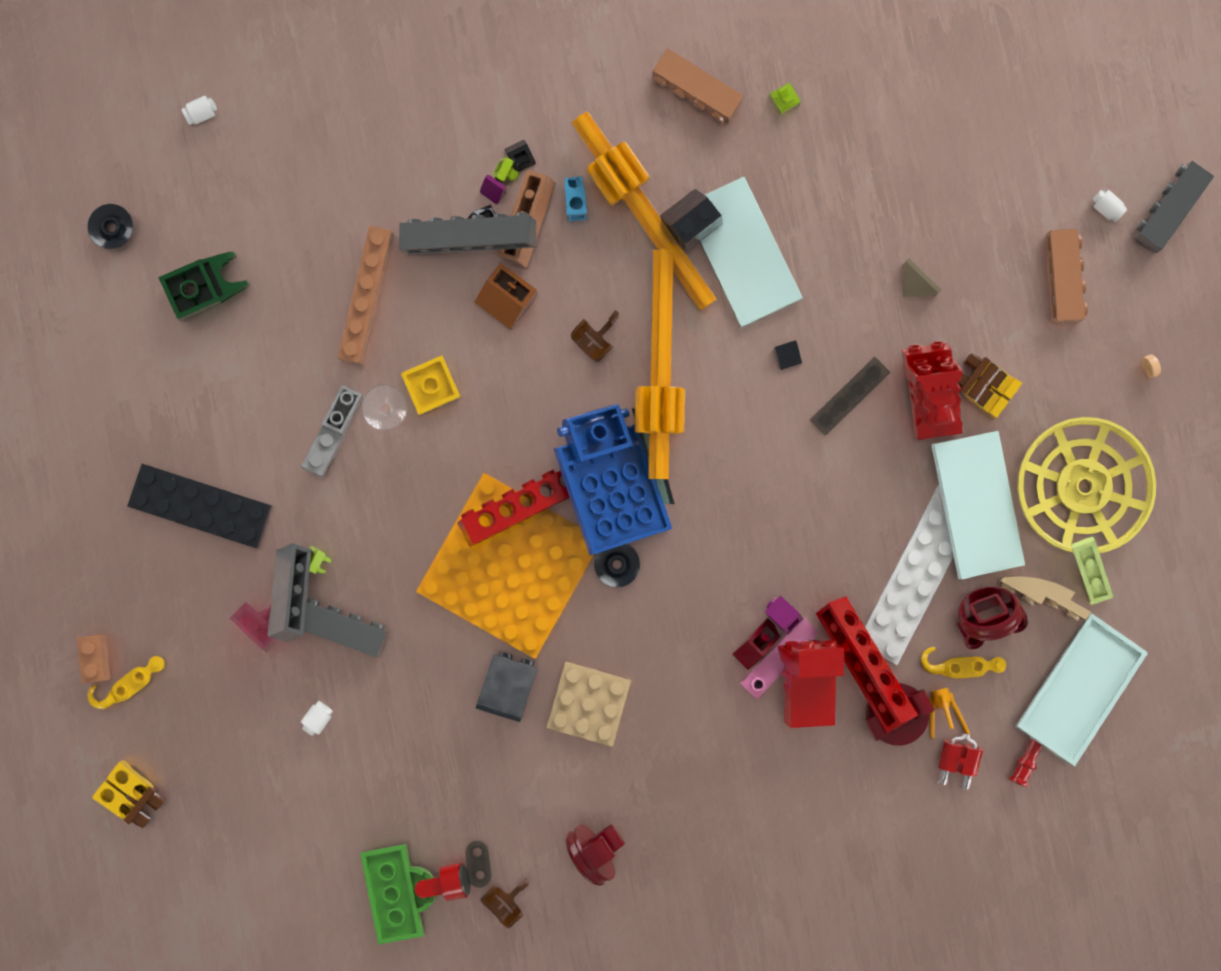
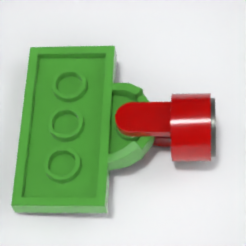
[360,844,470,945]

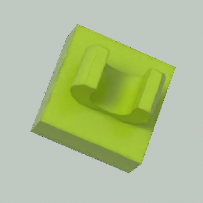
[770,82,801,114]
[492,157,520,182]
[309,545,331,574]

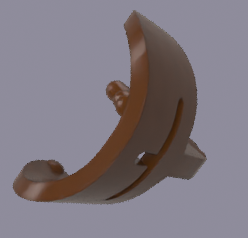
[571,310,619,362]
[480,878,530,928]

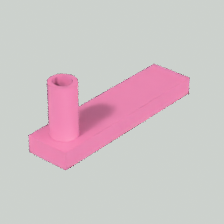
[740,617,820,699]

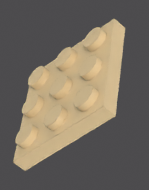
[547,661,631,747]

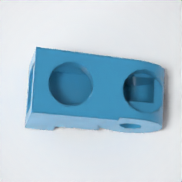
[564,176,588,222]

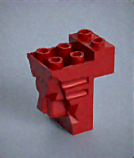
[902,341,963,440]
[778,640,844,728]

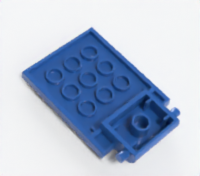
[553,404,672,556]

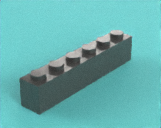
[399,212,537,255]

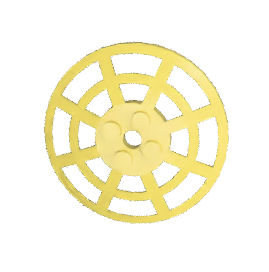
[1017,417,1156,553]

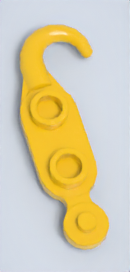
[921,647,1006,679]
[87,656,165,709]

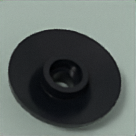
[88,204,133,249]
[594,544,640,587]

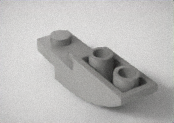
[301,385,362,478]

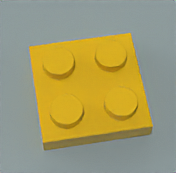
[401,355,461,416]

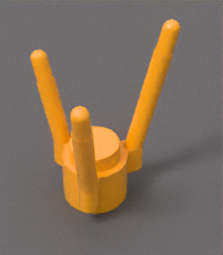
[929,688,970,739]

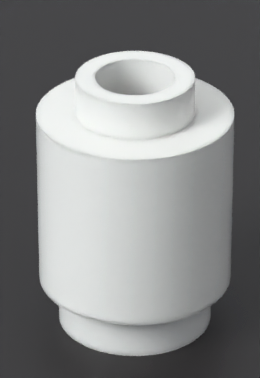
[182,95,218,125]
[1092,189,1127,222]
[300,700,333,736]

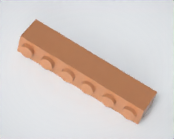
[337,225,394,366]

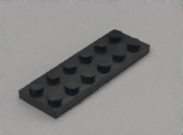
[127,463,272,549]

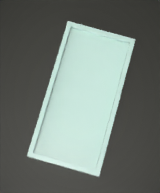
[700,177,803,328]
[931,431,1025,580]
[1015,613,1148,767]

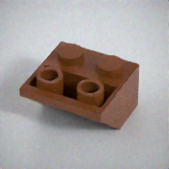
[474,262,538,330]

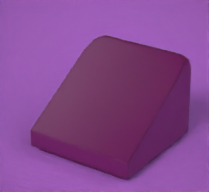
[480,175,507,204]

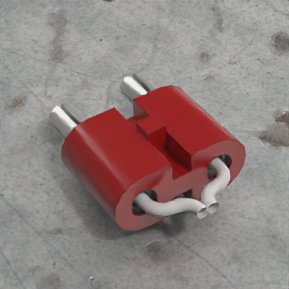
[938,733,984,790]

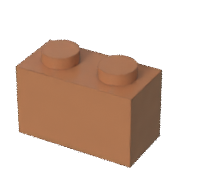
[76,634,111,684]

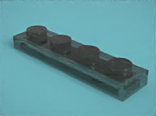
[809,357,891,436]

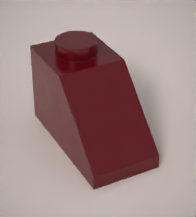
[732,618,784,670]

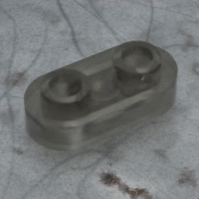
[465,840,492,888]

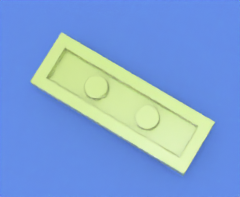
[1071,536,1113,605]

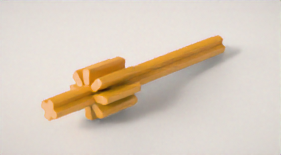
[571,111,716,311]
[635,249,685,479]

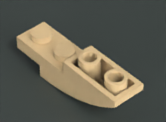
[997,576,1091,621]

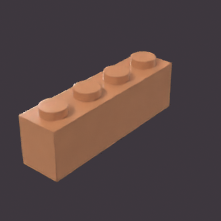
[652,48,744,123]
[497,170,556,268]
[1046,229,1088,324]

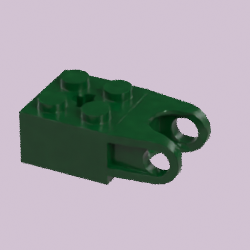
[158,251,250,322]

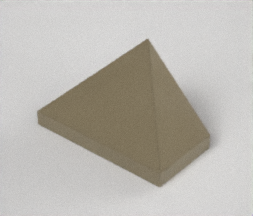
[902,258,942,297]

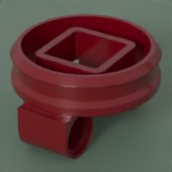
[956,587,1028,650]
[864,683,935,746]
[565,824,625,886]

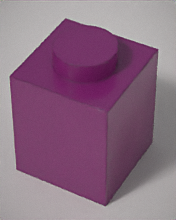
[765,595,803,635]

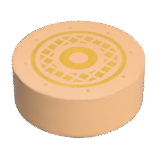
[1142,354,1161,378]

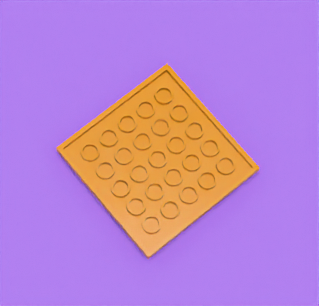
[416,473,595,659]

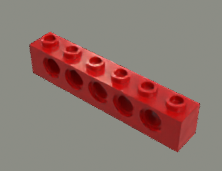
[457,469,570,547]
[815,596,918,733]

